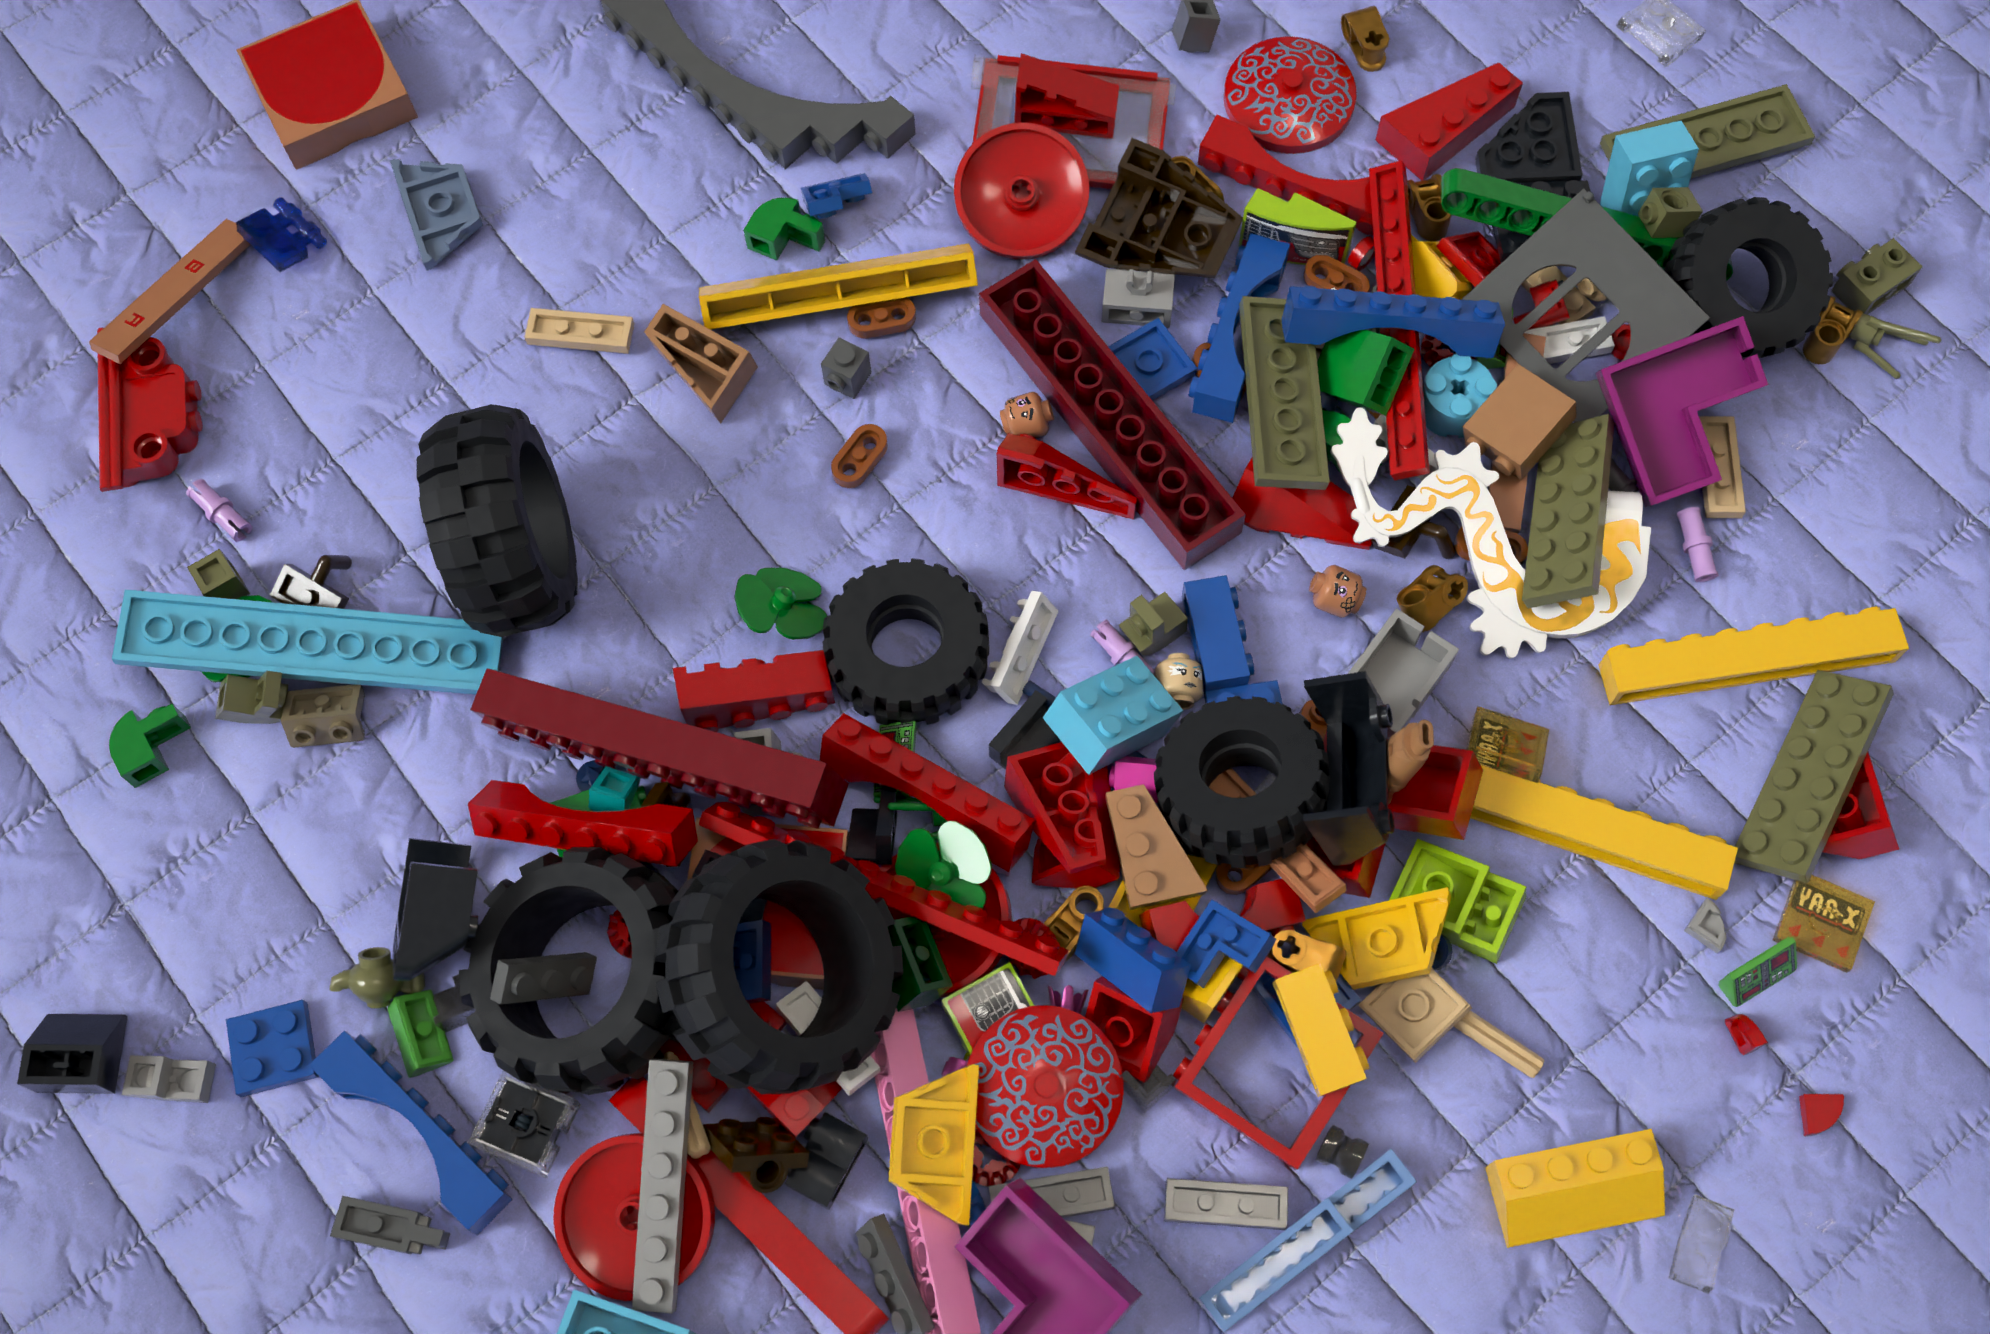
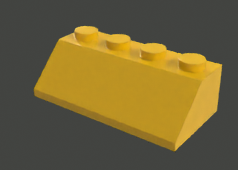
[1485,1129,1665,1248]

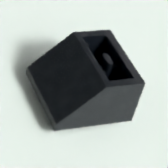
[17,1014,128,1094]

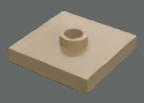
[1359,969,1472,1063]

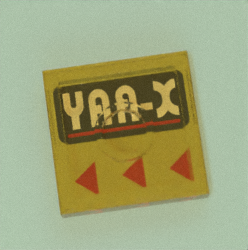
[1466,706,1549,783]
[1772,875,1875,973]

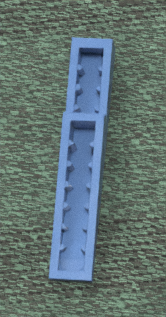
[1199,1149,1417,1332]

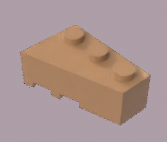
[644,304,758,424]
[1105,784,1208,910]

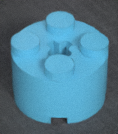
[1423,353,1497,438]

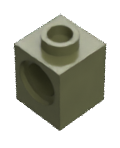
[1638,187,1703,238]
[187,549,250,599]

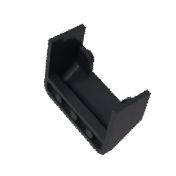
[1303,671,1395,866]
[392,838,478,981]

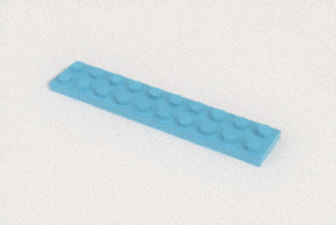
[112,590,503,695]

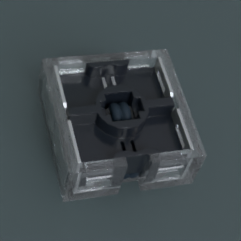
[467,1070,581,1178]

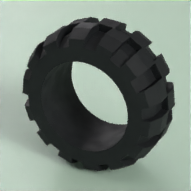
[417,404,578,637]
[655,839,903,1094]
[459,847,681,1095]

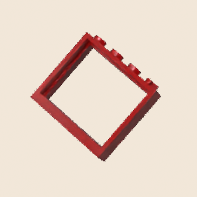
[1172,956,1384,1170]

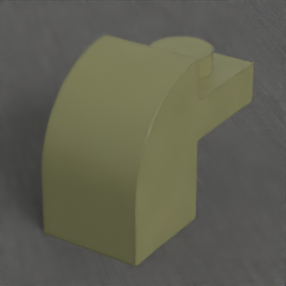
[1118,591,1188,656]
[215,670,288,724]

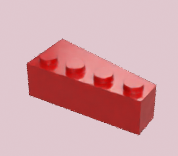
[1375,62,1523,181]
[672,650,835,732]

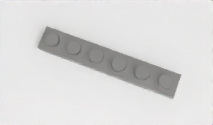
[632,1059,693,1314]

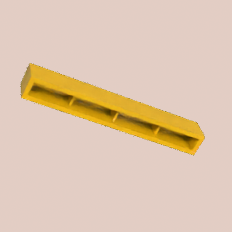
[699,243,978,329]
[1598,607,1909,705]
[1470,762,1738,900]

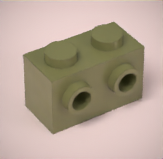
[1831,238,1923,314]

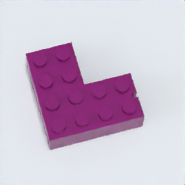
[1595,316,1769,507]
[954,1178,1142,1334]

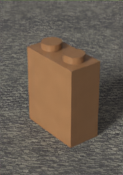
[1463,364,1576,480]

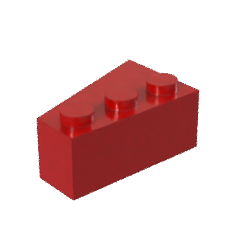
[1014,53,1120,139]

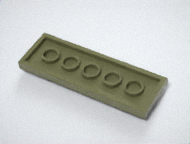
[1600,84,1815,179]
[1239,296,1330,490]
[1522,414,1615,608]
[1734,670,1894,883]

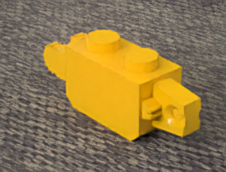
[1411,234,1473,300]

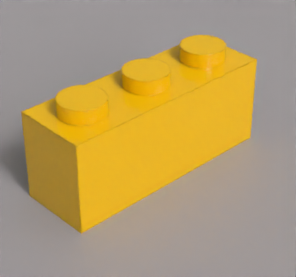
[1273,963,1369,1097]

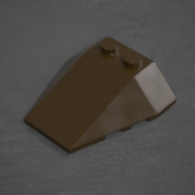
[1075,138,1243,278]

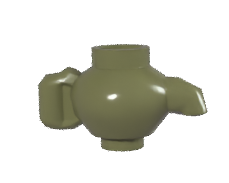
[329,947,425,1008]

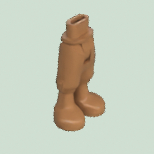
[1387,720,1434,804]

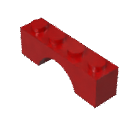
[1139,879,1306,952]

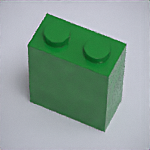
[1317,330,1415,416]

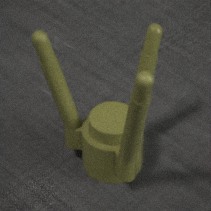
[1849,313,1942,379]

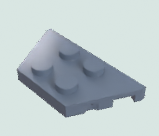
[390,159,483,271]

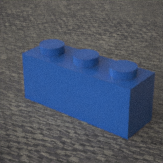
[1181,575,1254,695]
[1075,908,1191,1013]

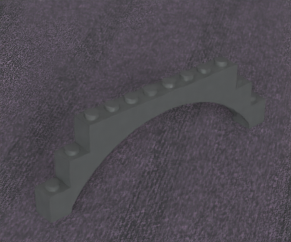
[600,0,916,169]

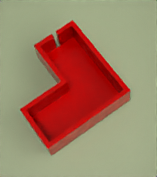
[1307,731,1483,898]

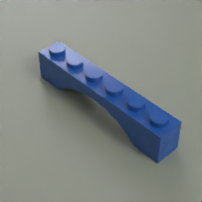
[1188,233,1290,423]
[1281,286,1505,358]
[309,1030,513,1235]

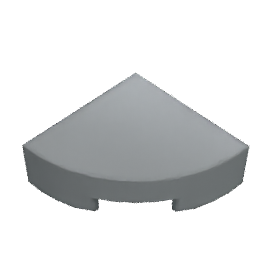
[1684,898,1726,953]

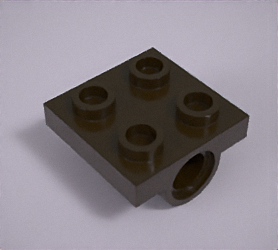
[703,1117,809,1193]

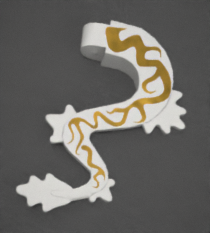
[1330,407,1651,659]

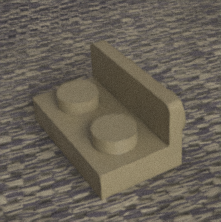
[281,684,365,748]

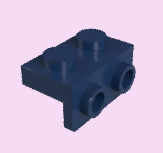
[733,920,771,1004]

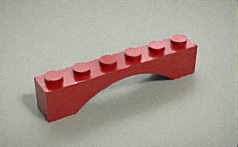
[1198,115,1373,235]
[819,713,1035,872]
[467,780,698,867]

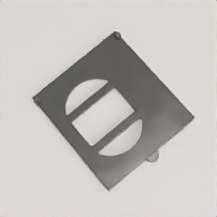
[1461,188,1710,422]

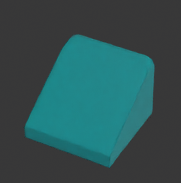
[589,766,641,812]

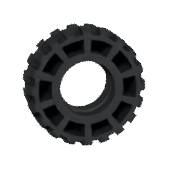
[1665,197,1833,360]
[822,558,989,725]
[1154,696,1330,868]

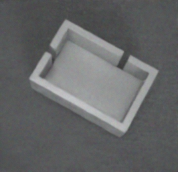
[1348,608,1459,738]

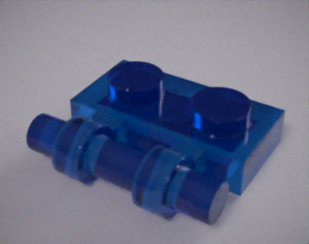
[236,197,327,272]

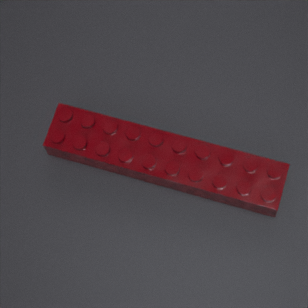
[979,259,1246,570]
[470,668,849,829]

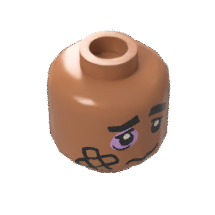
[1000,392,1054,438]
[1309,565,1367,618]

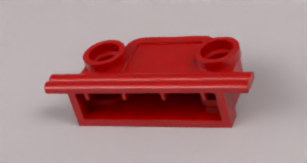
[97,328,203,492]

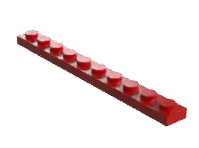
[1369,160,1430,481]
[698,802,1069,976]

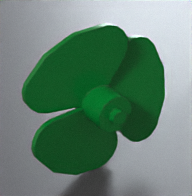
[734,568,827,640]
[895,821,992,909]

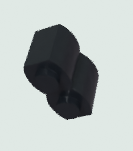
[785,1112,868,1210]

